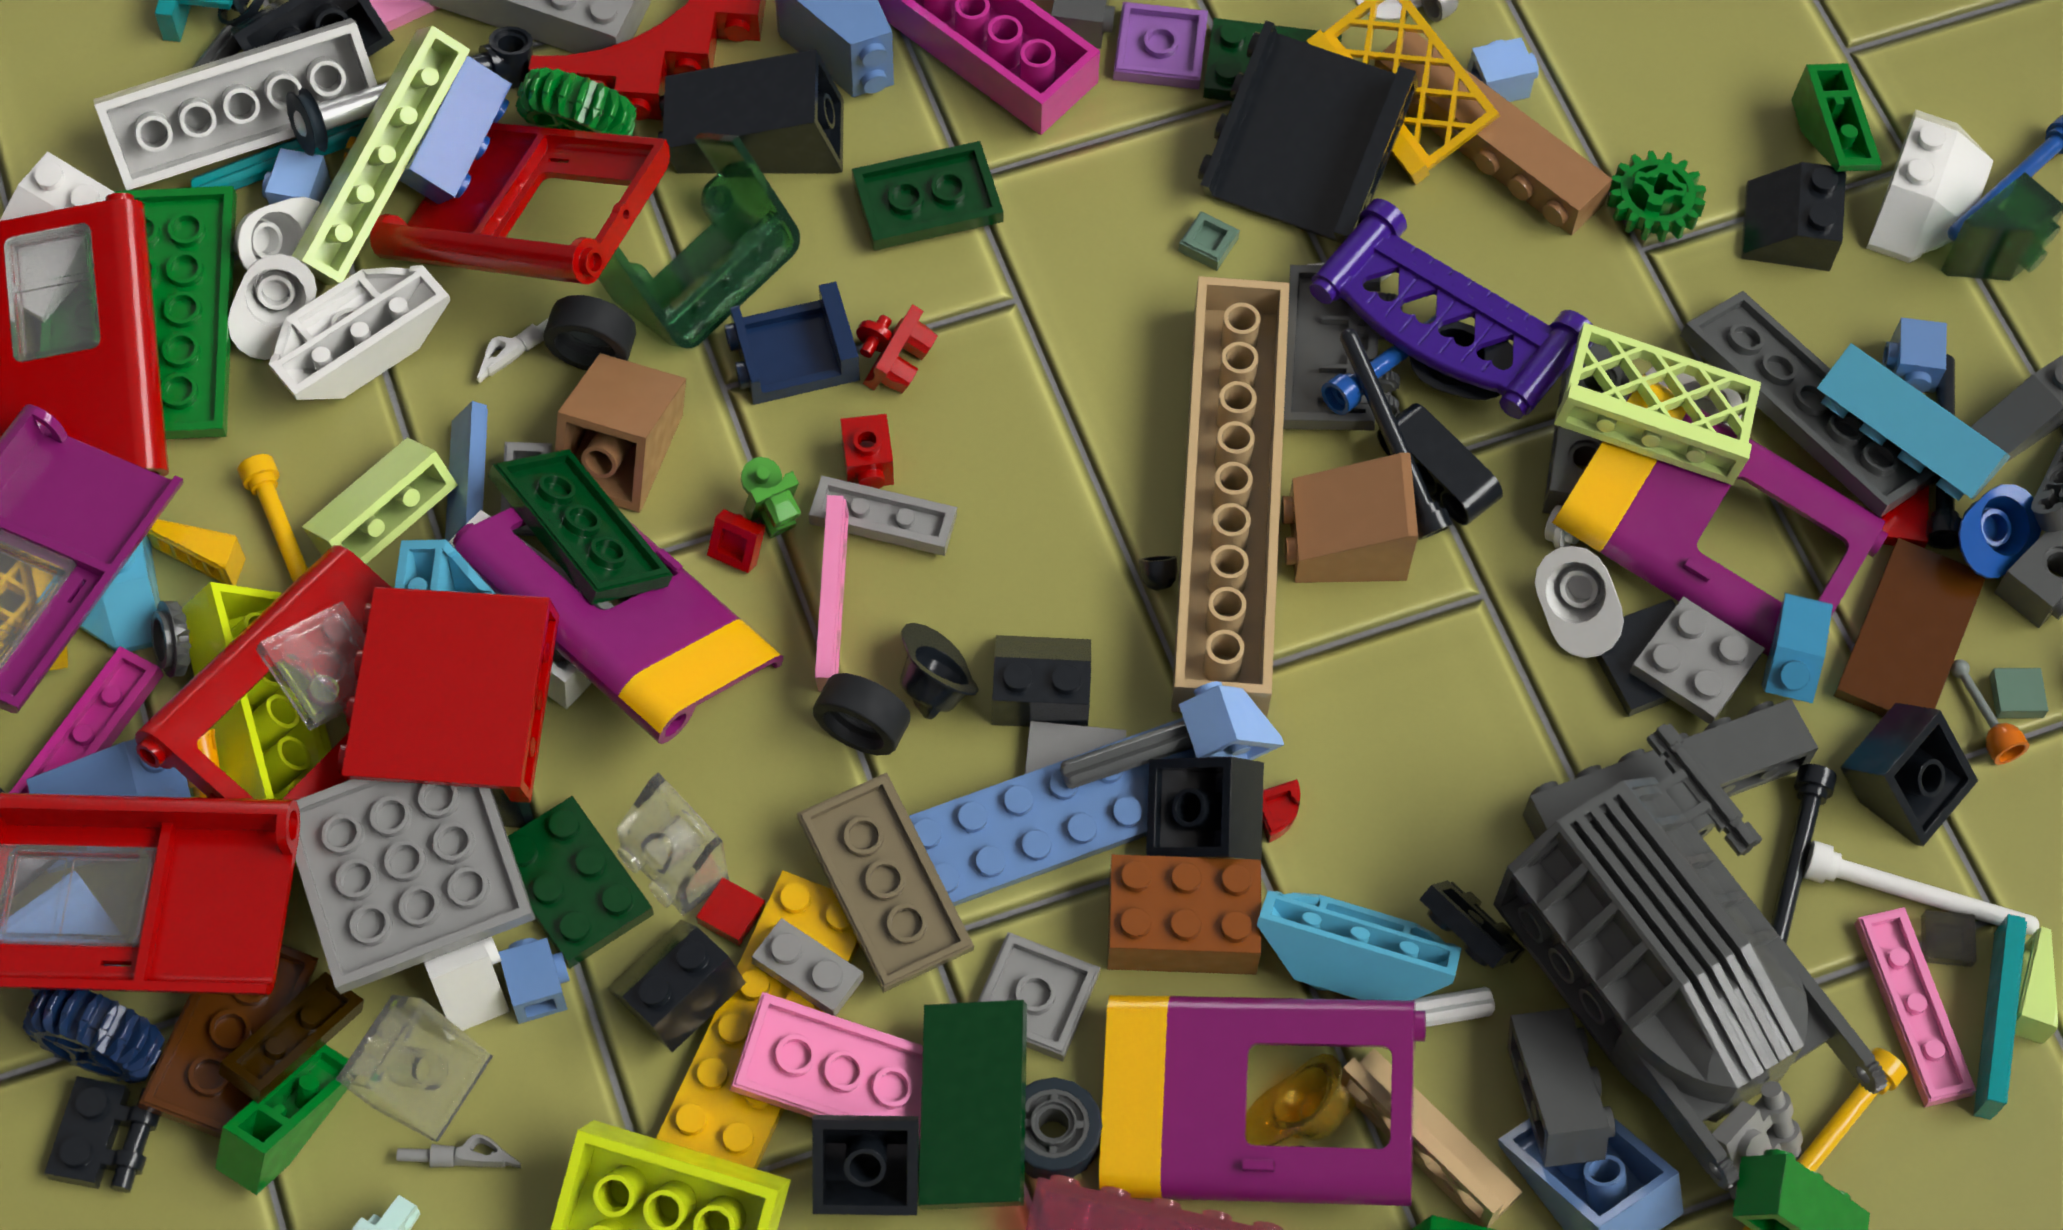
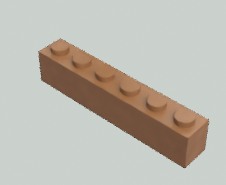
[1374,32,1612,236]

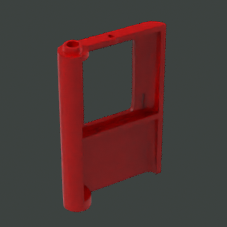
[135,545,392,801]

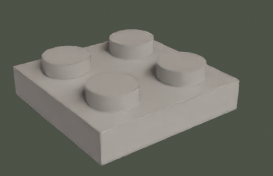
[1629,596,1765,724]

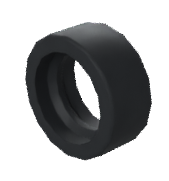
[543,295,636,370]
[813,673,910,756]

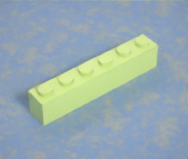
[292,25,470,285]

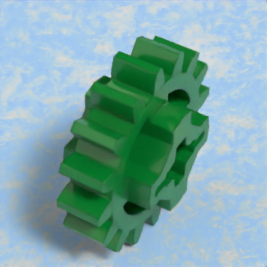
[1607,150,1706,242]

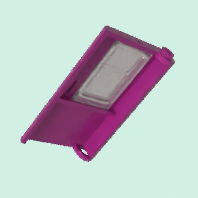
[0,404,184,713]

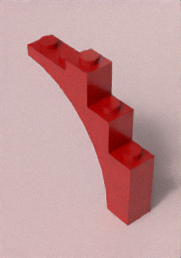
[529,0,766,120]

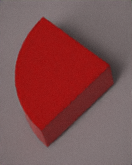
[1262,779,1301,843]

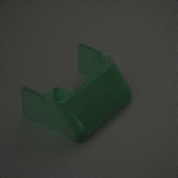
[598,132,800,349]

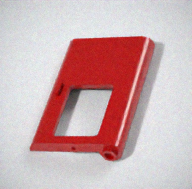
[370,123,670,285]

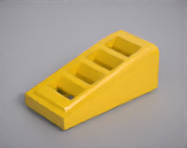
[147,519,246,586]

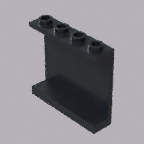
[1198,20,1419,243]

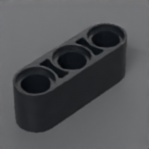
[1377,403,1503,525]

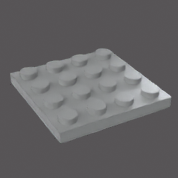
[295,779,536,994]

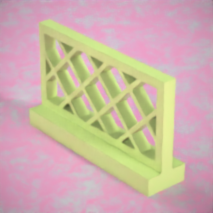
[1554,322,1761,485]

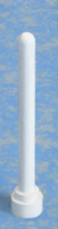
[1803,840,2039,935]

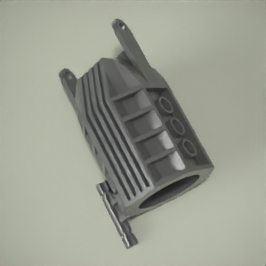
[1493,723,1888,1191]

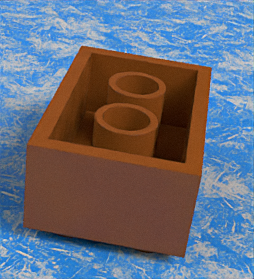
[1107,854,1261,975]

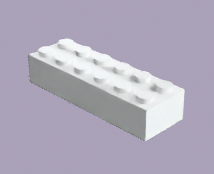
[93,18,378,190]

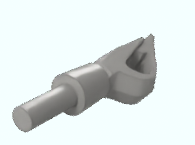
[397,1134,521,1168]

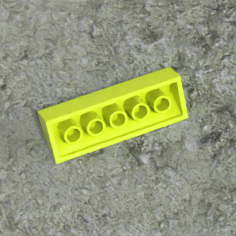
[182,582,332,864]

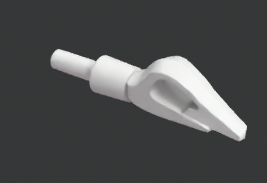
[476,318,549,383]

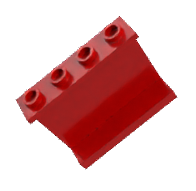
[338,587,560,803]

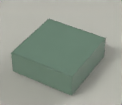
[1178,211,1240,271]
[1989,668,2048,718]

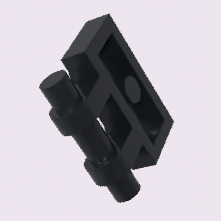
[1419,880,1526,969]
[44,1076,160,1193]

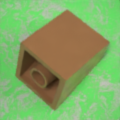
[555,353,686,513]
[1281,453,1418,583]

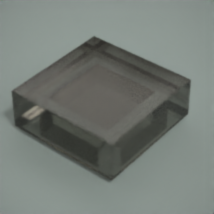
[1921,910,1977,967]

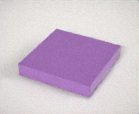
[1113,2,1208,89]

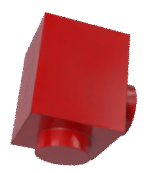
[840,414,894,489]

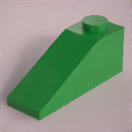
[1791,63,1882,172]
[215,1044,361,1195]

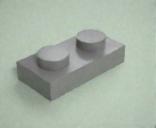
[751,918,864,1016]

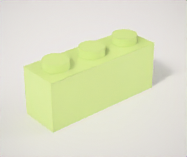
[302,437,458,564]

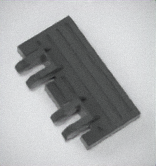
[1283,265,1403,431]

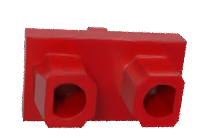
[856,304,938,394]

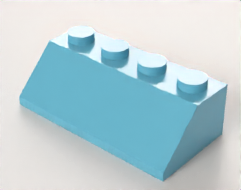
[1817,343,2011,501]

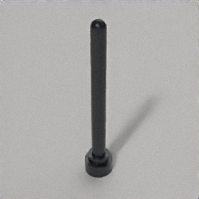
[1340,329,1453,540]
[1926,354,1962,550]
[1771,764,1837,944]

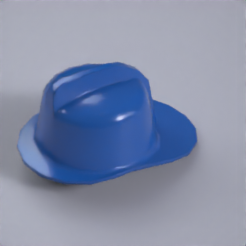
[1958,484,2041,578]

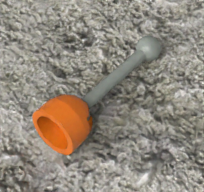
[1950,659,2030,765]

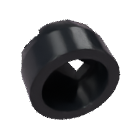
[1139,556,1178,591]

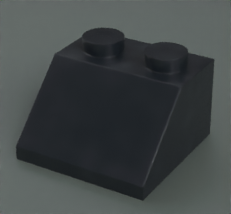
[1741,162,1846,271]
[992,635,1091,727]
[1840,703,1978,846]
[1146,757,1264,860]
[607,920,746,1053]
[812,1115,919,1216]

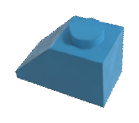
[1761,593,1833,704]

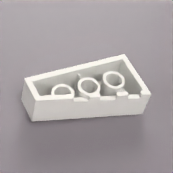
[424,936,510,1035]

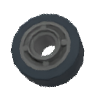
[1024,1077,1103,1183]

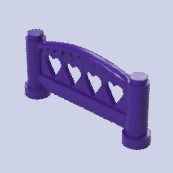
[1309,198,1595,419]

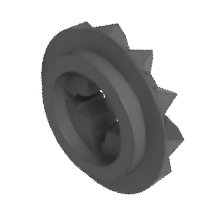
[151,601,192,678]

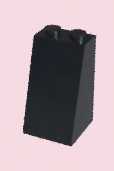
[658,49,844,174]

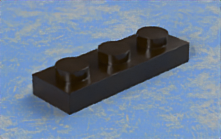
[219,971,364,1103]

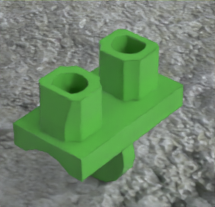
[741,457,801,538]

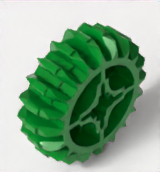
[515,67,637,136]

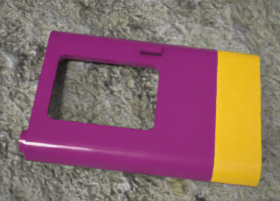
[1552,373,1888,656]
[453,507,784,744]
[1099,995,1426,1206]

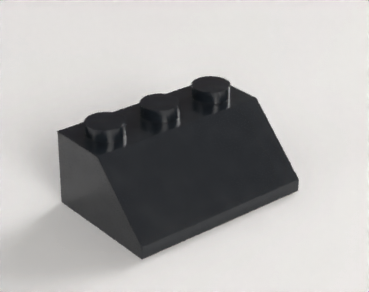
[230,0,395,57]

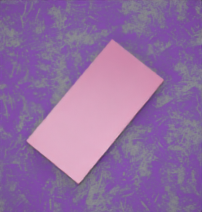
[729,992,923,1154]

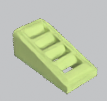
[2015,926,2058,1043]

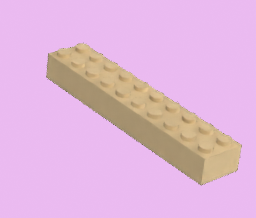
[1171,276,1290,718]

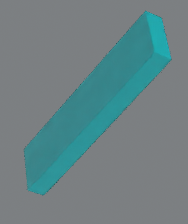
[1973,914,2027,1120]

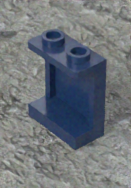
[724,281,860,405]

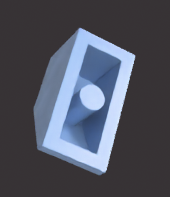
[1179,681,1284,760]

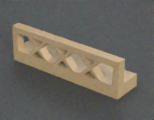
[1337,1048,1522,1228]

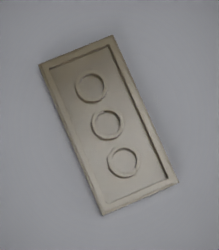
[797,772,974,993]

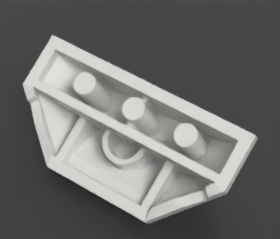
[1866,110,1993,263]
[269,265,450,400]

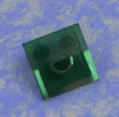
[1941,172,2063,281]

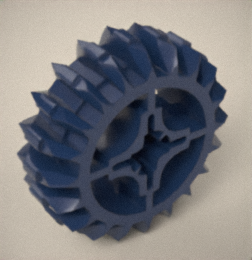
[22,989,165,1084]

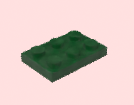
[1203,18,1342,101]
[852,141,1004,251]
[508,796,654,968]

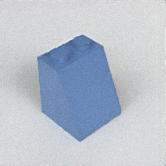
[775,0,894,97]

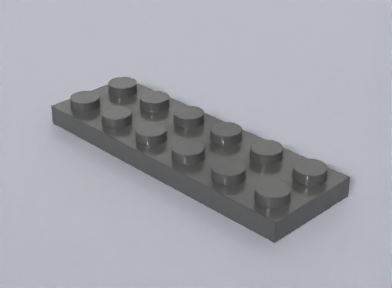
[1680,291,1939,518]

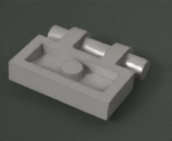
[1712,1081,1803,1200]

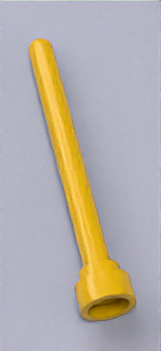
[237,454,308,583]
[1742,1048,1907,1230]

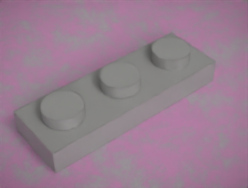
[809,475,957,556]

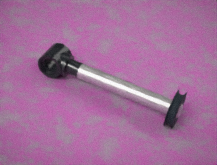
[286,26,533,156]

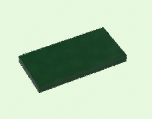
[488,449,673,605]
[918,1000,1027,1210]

